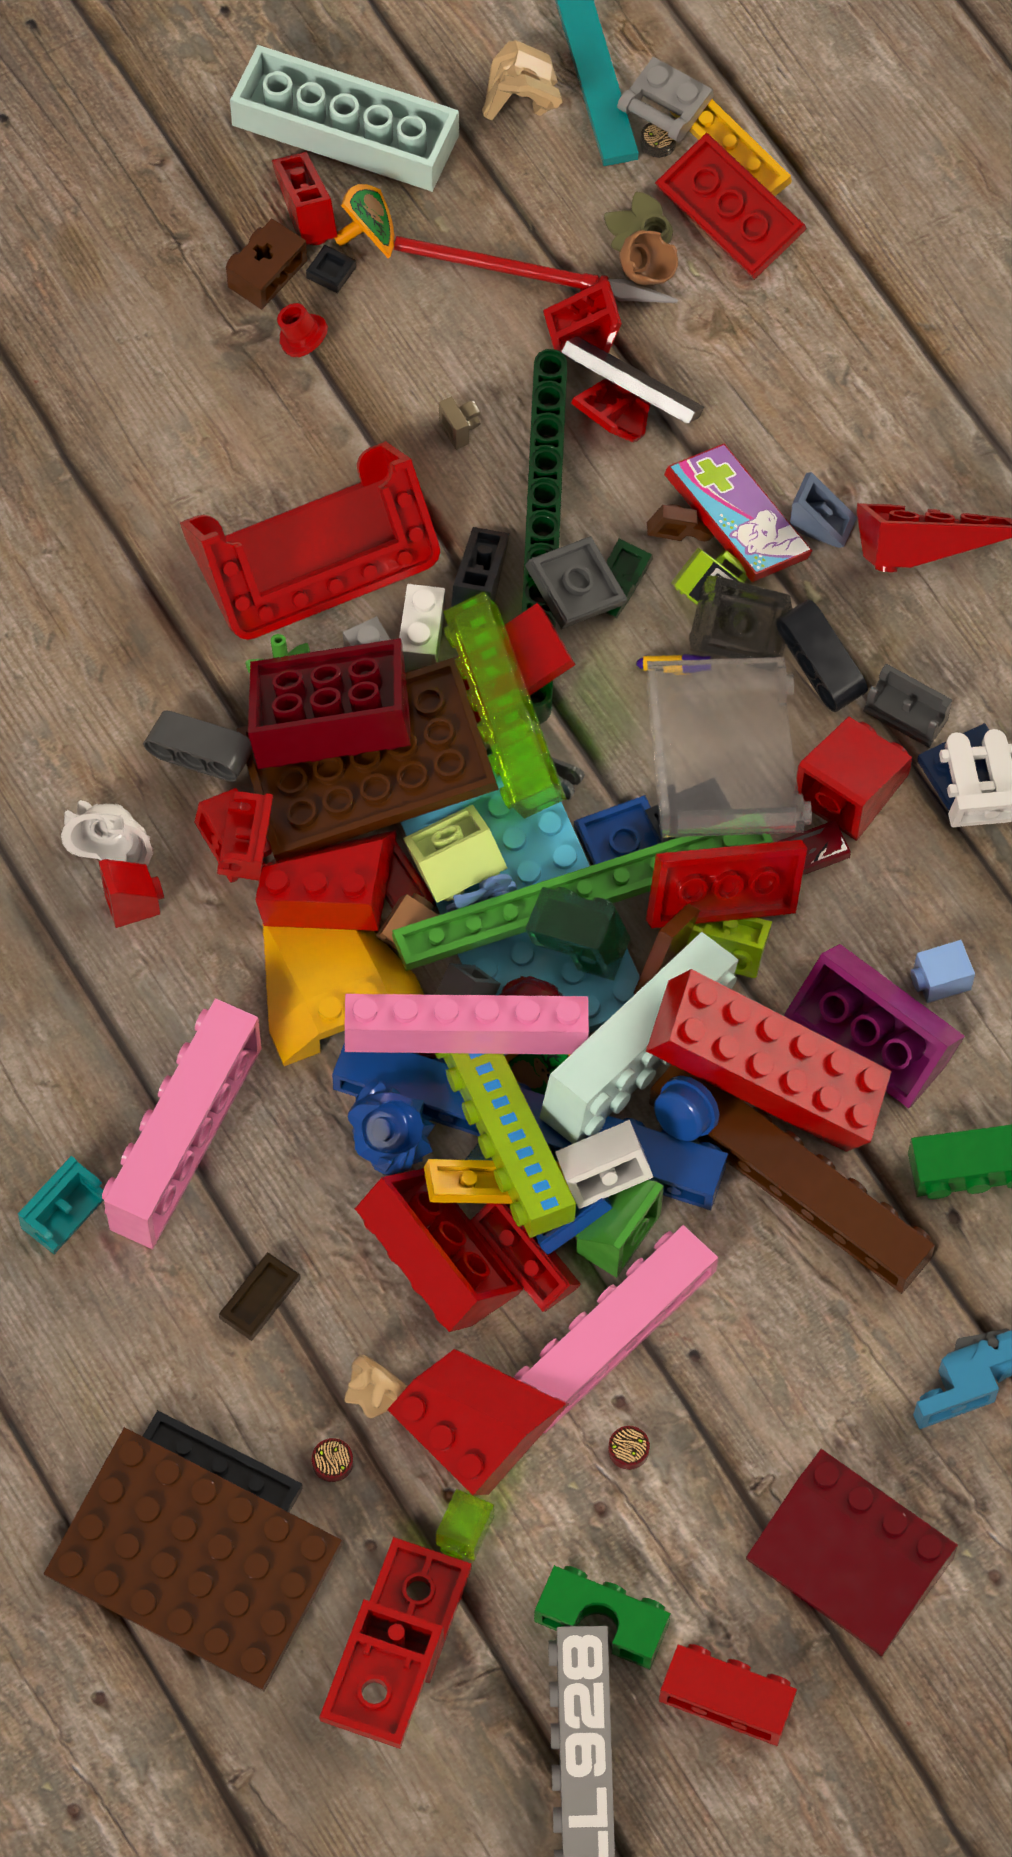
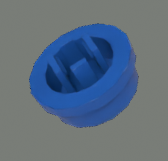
[654,1076,720,1142]

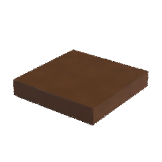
[633,904,701,995]

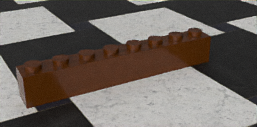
[649,1064,935,1294]

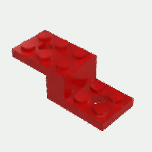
[319,1537,472,1749]

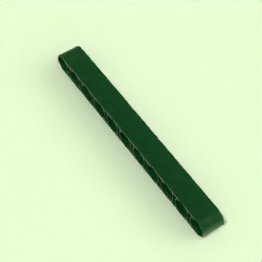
[518,349,567,725]

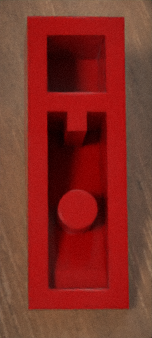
[272,152,338,245]

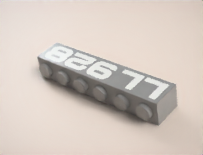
[548,1626,615,1857]

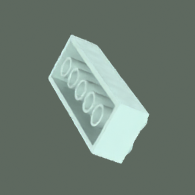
[230,45,459,192]
[539,932,739,1144]

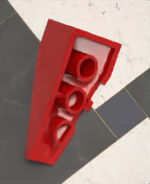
[856,503,1012,572]

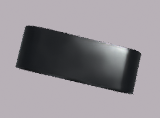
[775,599,868,712]

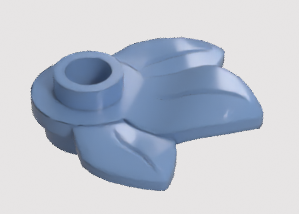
[445,874,517,912]

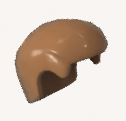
[619,230,678,286]

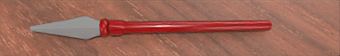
[394,236,678,303]

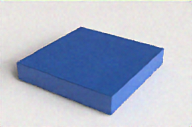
[574,795,661,866]

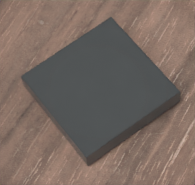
[525,536,628,630]

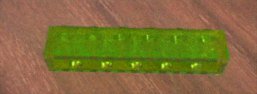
[443,592,566,819]

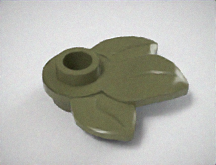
[604,191,673,252]

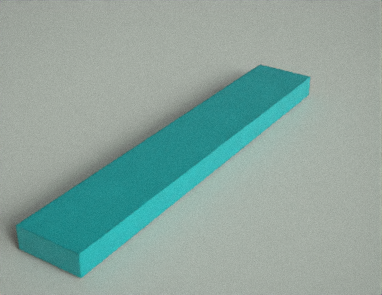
[555,0,639,166]

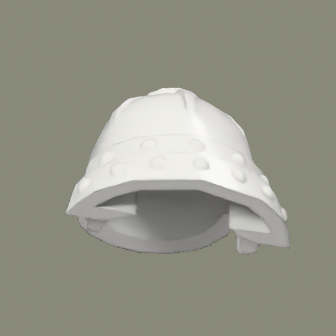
[61,800,153,866]

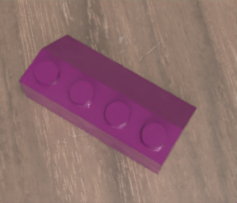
[784,944,965,1109]

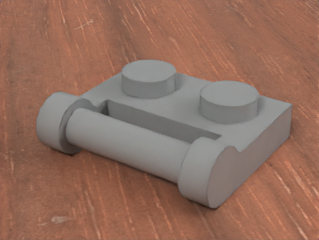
[617,57,714,142]

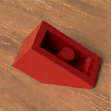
[98,859,164,928]

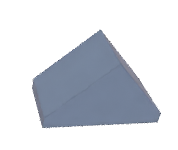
[790,472,857,548]

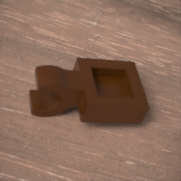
[646,504,714,542]

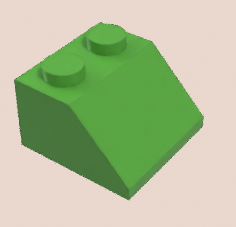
[575,1180,664,1278]

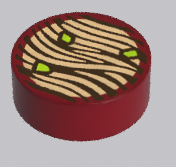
[608,1426,650,1470]
[312,1438,353,1482]

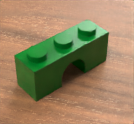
[534,1565,671,1670]

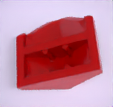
[543,279,622,357]
[571,378,651,442]

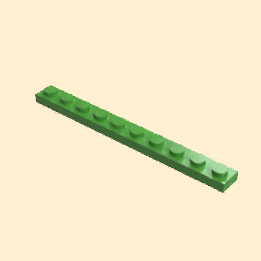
[392,811,773,971]

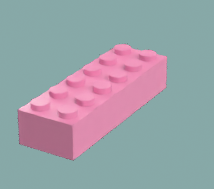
[102,998,262,1250]

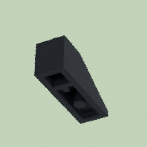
[449,527,510,630]

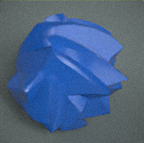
[348,1079,436,1176]

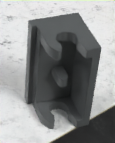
[863,664,952,748]

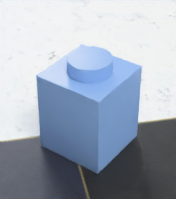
[910,940,975,1003]

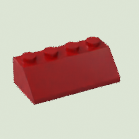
[355,1168,523,1332]

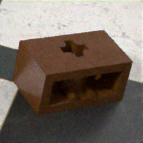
[226,218,307,310]

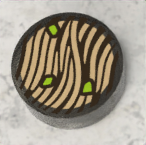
[641,122,677,158]

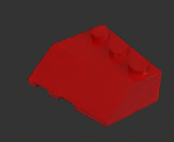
[255,830,397,931]
[387,1349,569,1496]

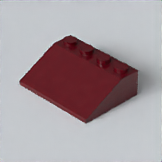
[248,638,411,769]
[746,1449,958,1656]

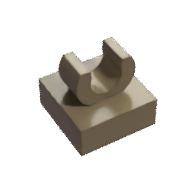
[439,396,480,450]

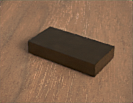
[219,1252,300,1341]

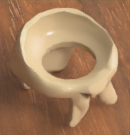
[345,1355,407,1418]

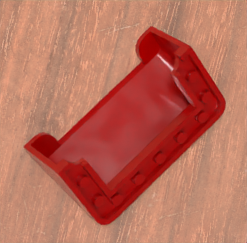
[180,441,440,640]

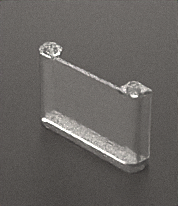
[647,657,812,838]

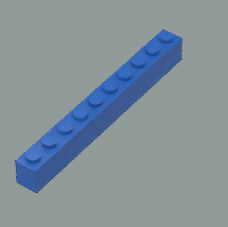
[332,1043,728,1211]

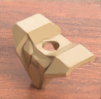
[482,40,563,120]

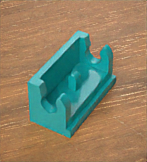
[18,1156,104,1255]

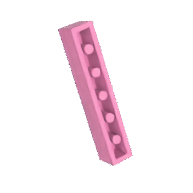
[345,994,589,1055]
[513,1225,718,1434]

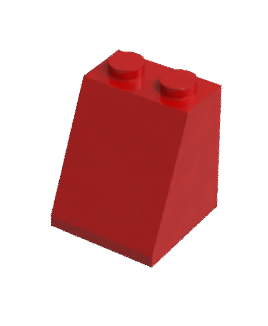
[793,716,912,841]

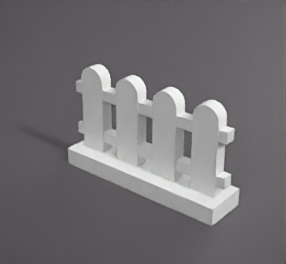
[939,729,1012,827]

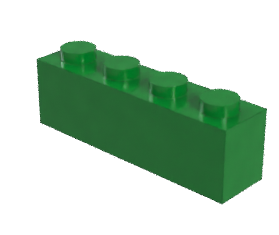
[908,1124,1012,1199]

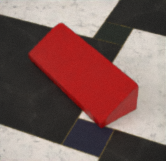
[470,1203,581,1312]

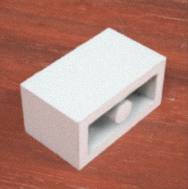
[399,584,445,673]
[555,1120,654,1209]

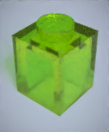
[436,1489,494,1561]

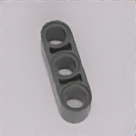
[143,710,253,782]

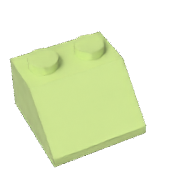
[403,804,508,903]

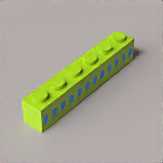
[435,1053,576,1238]

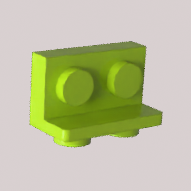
[685,918,772,978]

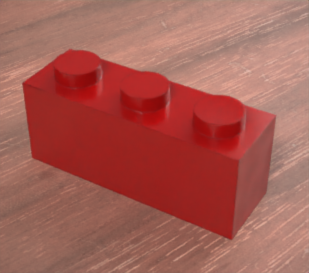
[659,1644,797,1746]

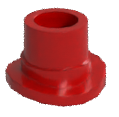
[277,303,328,357]

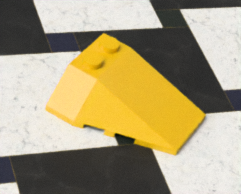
[263,925,424,1066]

